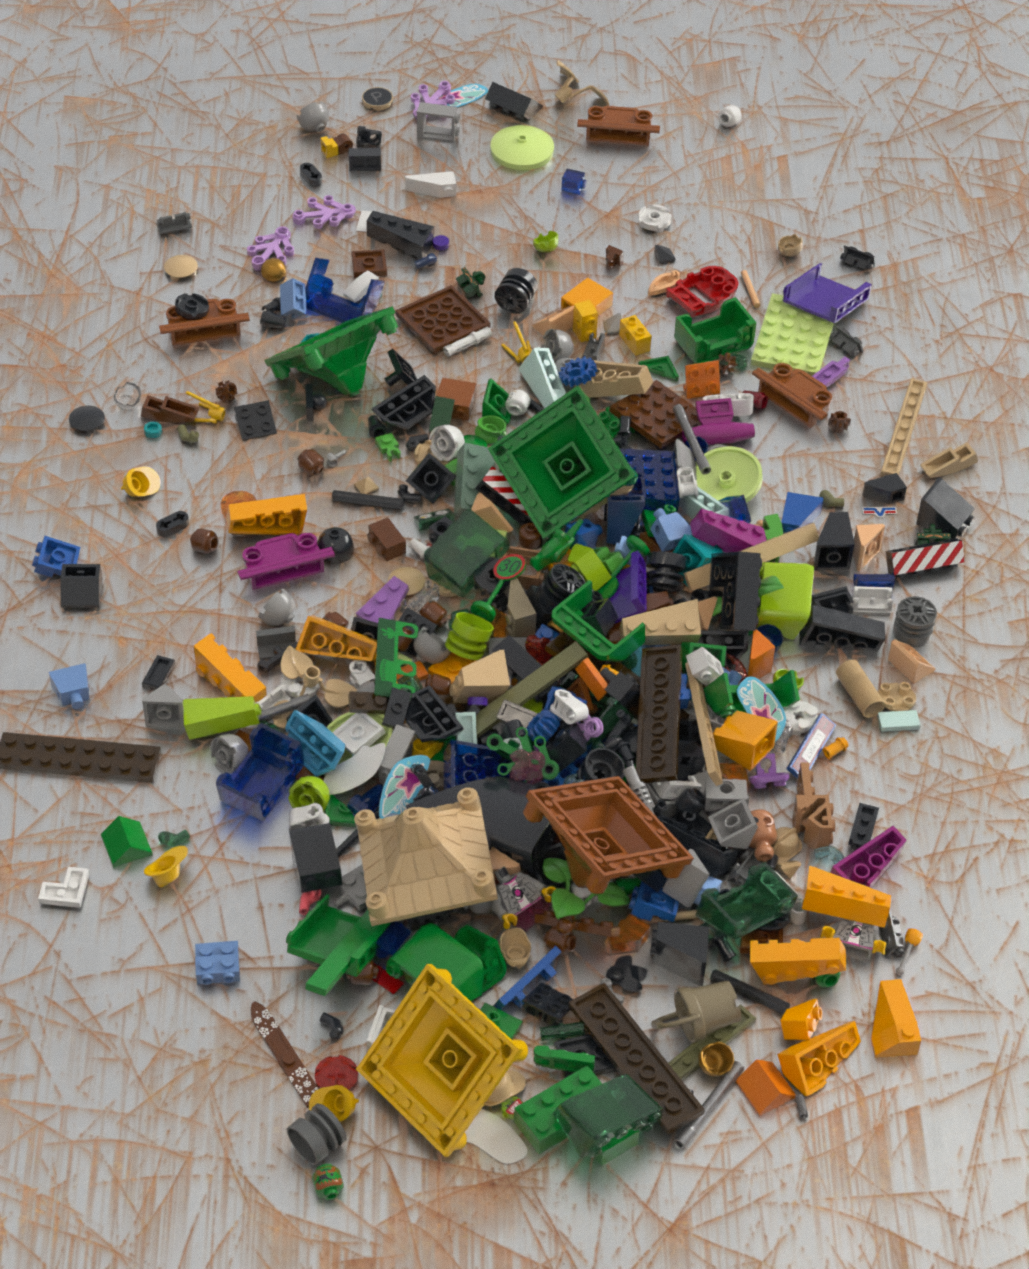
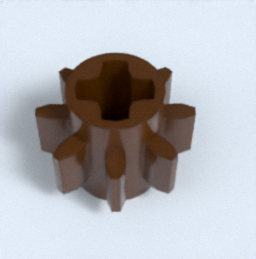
[718,353,738,375]
[215,380,238,403]
[828,411,851,433]

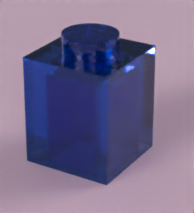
[561,168,587,195]

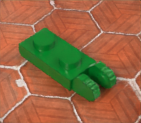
[533,1045,595,1073]

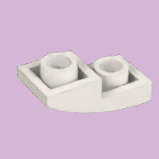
[343,271,379,303]

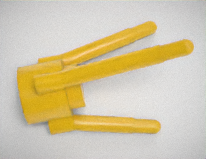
[501,321,532,363]
[186,391,226,424]

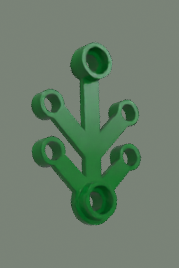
[486,727,559,782]

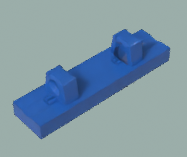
[493,946,561,1010]

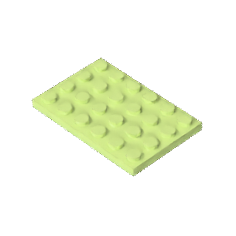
[751,293,834,376]

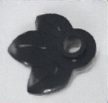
[606,955,648,992]

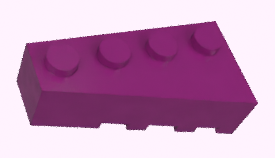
[690,508,767,552]
[830,826,907,888]

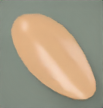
[648,270,680,296]

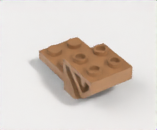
[792,762,836,852]

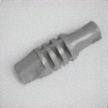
[623,766,655,814]

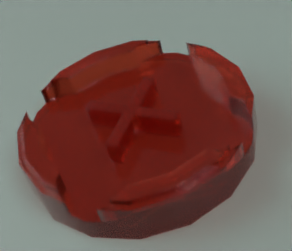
[314,1055,359,1091]

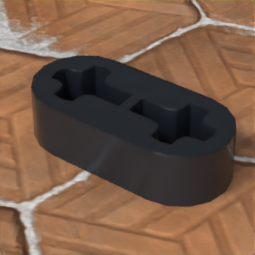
[300,163,322,187]
[156,511,189,537]

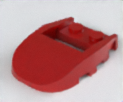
[666,266,739,318]

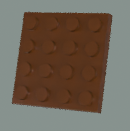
[395,285,491,354]
[609,380,702,449]

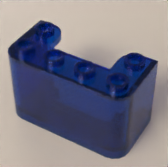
[216,723,304,821]

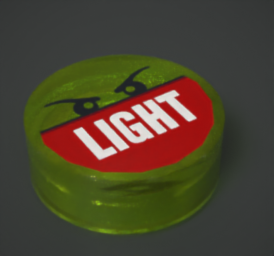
[501,1096,523,1119]

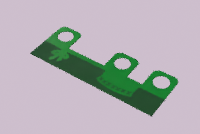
[374,618,418,701]

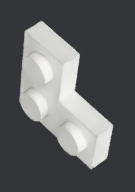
[38,867,90,908]

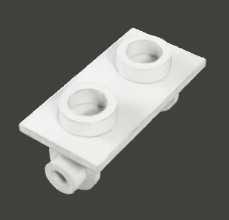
[255,685,291,711]

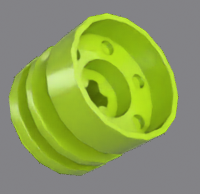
[445,612,494,660]

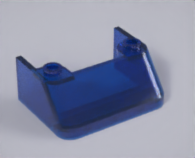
[305,257,385,323]

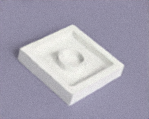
[332,713,386,756]

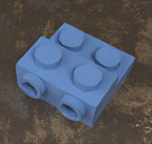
[195,940,240,985]

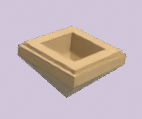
[354,477,379,494]
[776,860,801,879]

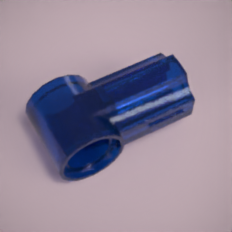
[347,784,384,815]

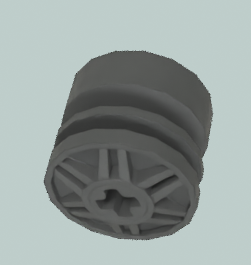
[893,596,937,648]
[286,1103,347,1165]

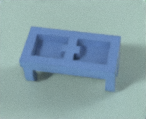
[280,278,306,319]

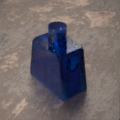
[718,495,751,523]

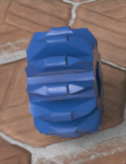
[526,710,560,744]

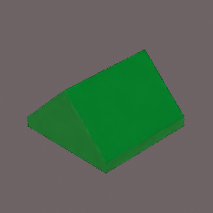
[482,378,511,425]
[101,816,153,867]

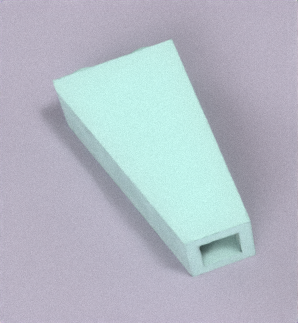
[519,347,566,408]
[676,487,730,520]

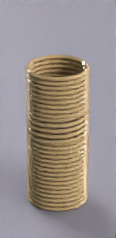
[836,660,885,718]

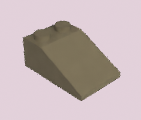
[505,578,536,641]

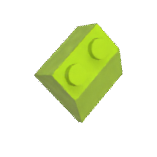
[568,544,612,591]

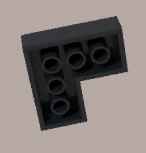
[709,551,762,631]

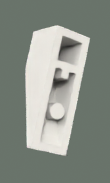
[405,171,456,198]

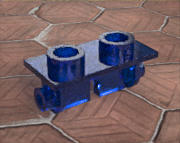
[376,921,411,958]

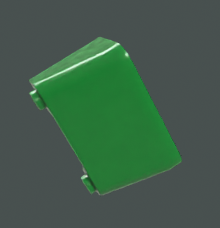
[386,923,483,1001]
[403,924,507,1001]

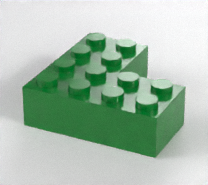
[514,1065,639,1166]

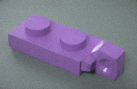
[812,357,850,388]

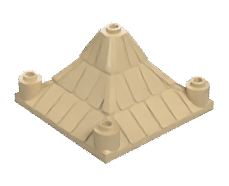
[354,788,498,926]

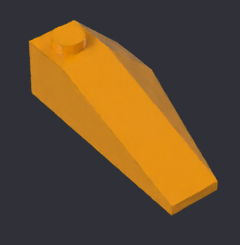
[871,979,921,1058]
[777,1021,861,1096]

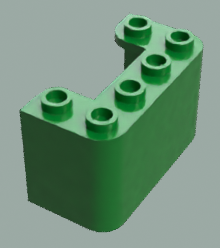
[674,297,757,364]

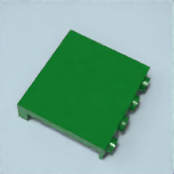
[286,894,395,977]

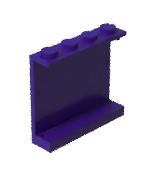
[783,263,872,323]
[609,550,647,624]

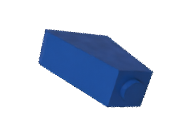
[781,492,823,534]

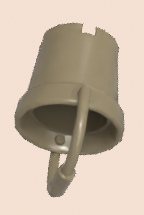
[651,980,741,1044]

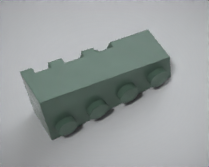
[454,443,495,520]

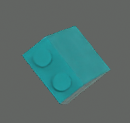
[673,534,725,587]

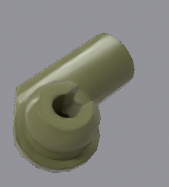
[177,424,199,443]
[819,490,844,507]

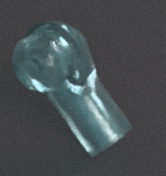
[814,846,844,864]

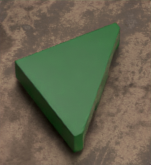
[638,356,679,382]
[325,795,357,828]

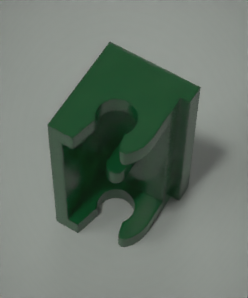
[428,396,455,433]

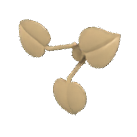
[554,60,610,106]
[272,646,357,729]

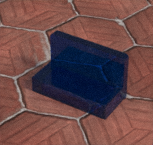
[853,574,895,593]

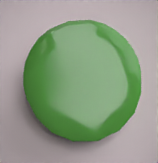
[475,415,507,444]

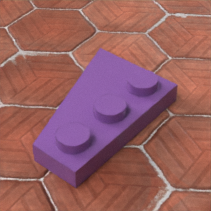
[356,576,409,623]

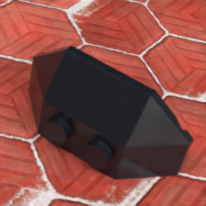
[372,375,436,430]
[671,631,748,670]
[405,685,464,743]

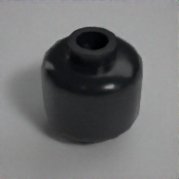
[675,788,705,818]

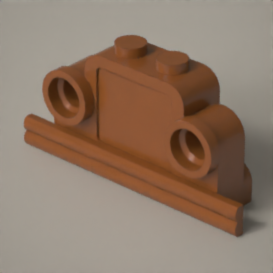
[577,106,660,146]
[159,299,250,346]
[752,363,832,428]

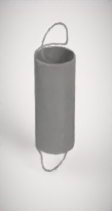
[795,1091,808,1123]

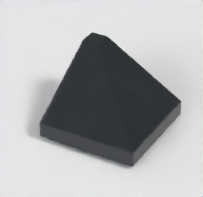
[654,245,676,264]

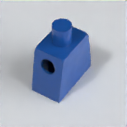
[565,519,603,550]

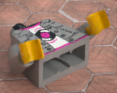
[491,866,556,929]
[820,918,886,962]

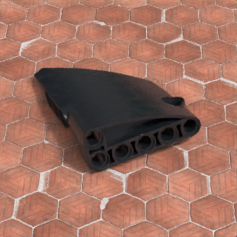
[406,776,556,874]

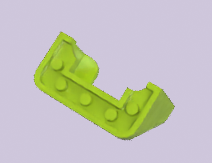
[757,562,814,640]

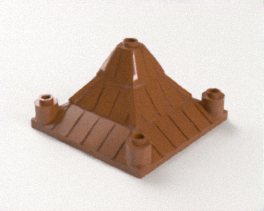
[523,776,694,894]

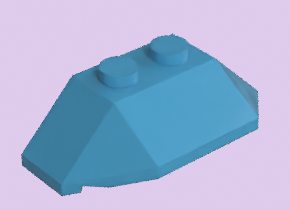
[285,710,345,777]

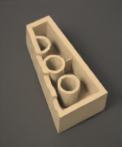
[619,599,701,645]

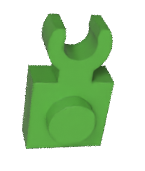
[375,433,401,461]

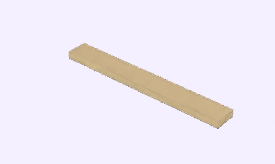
[880,378,928,477]
[684,523,819,591]
[685,662,723,786]

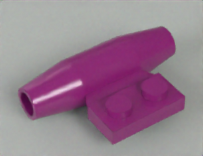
[682,398,755,446]

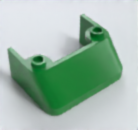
[552,580,645,662]
[703,670,800,718]

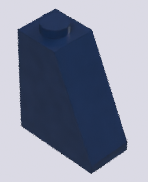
[606,495,645,545]

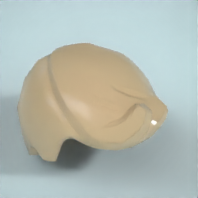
[499,927,531,969]

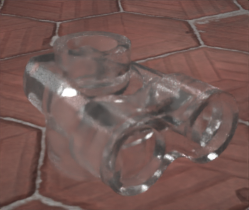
[771,724,793,755]

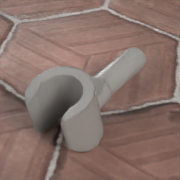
[326,449,346,468]

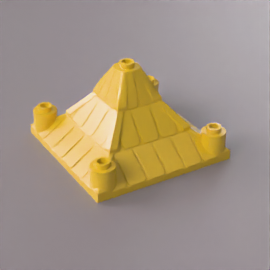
[356,964,528,1157]

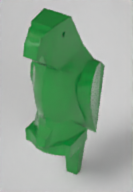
[529,519,584,571]

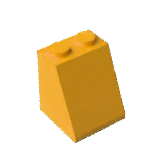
[713,711,778,771]

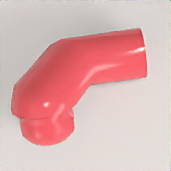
[299,889,322,915]

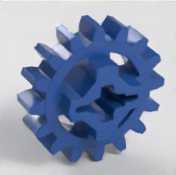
[559,356,597,387]

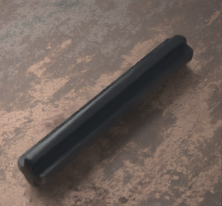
[332,490,404,510]
[710,969,790,1014]

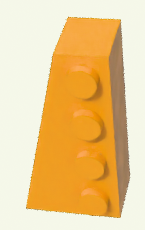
[226,494,307,535]
[296,616,377,661]
[194,633,267,702]
[802,865,891,928]
[750,938,846,985]

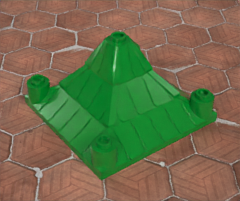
[264,306,399,397]
[487,385,638,540]

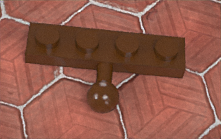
[534,910,620,937]

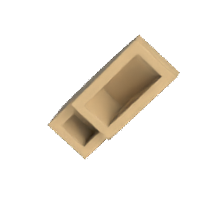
[920,442,978,478]

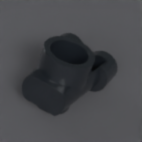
[356,126,382,145]

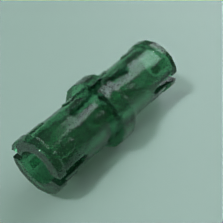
[540,1022,585,1041]

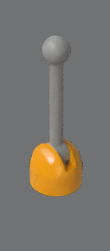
[896,928,923,975]

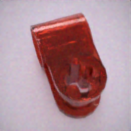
[525,634,552,665]

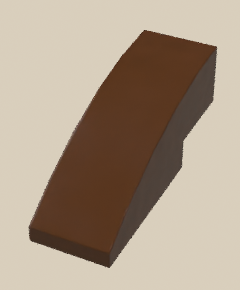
[141,395,200,423]

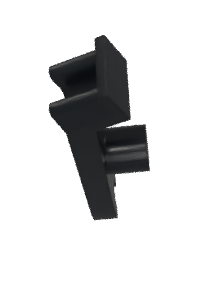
[257,642,298,673]

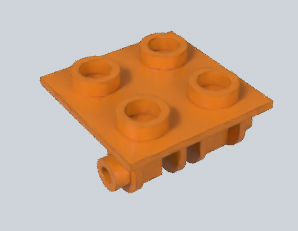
[683,360,720,399]

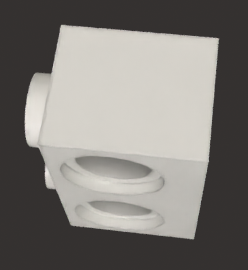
[686,647,724,686]

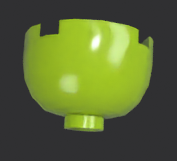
[288,776,330,812]

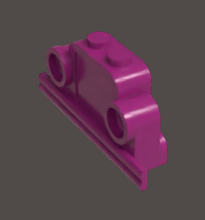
[237,533,335,590]

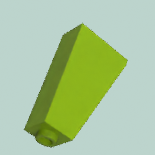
[183,696,261,740]

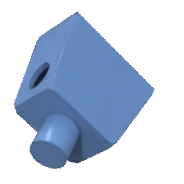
[651,508,692,552]
[49,663,90,709]

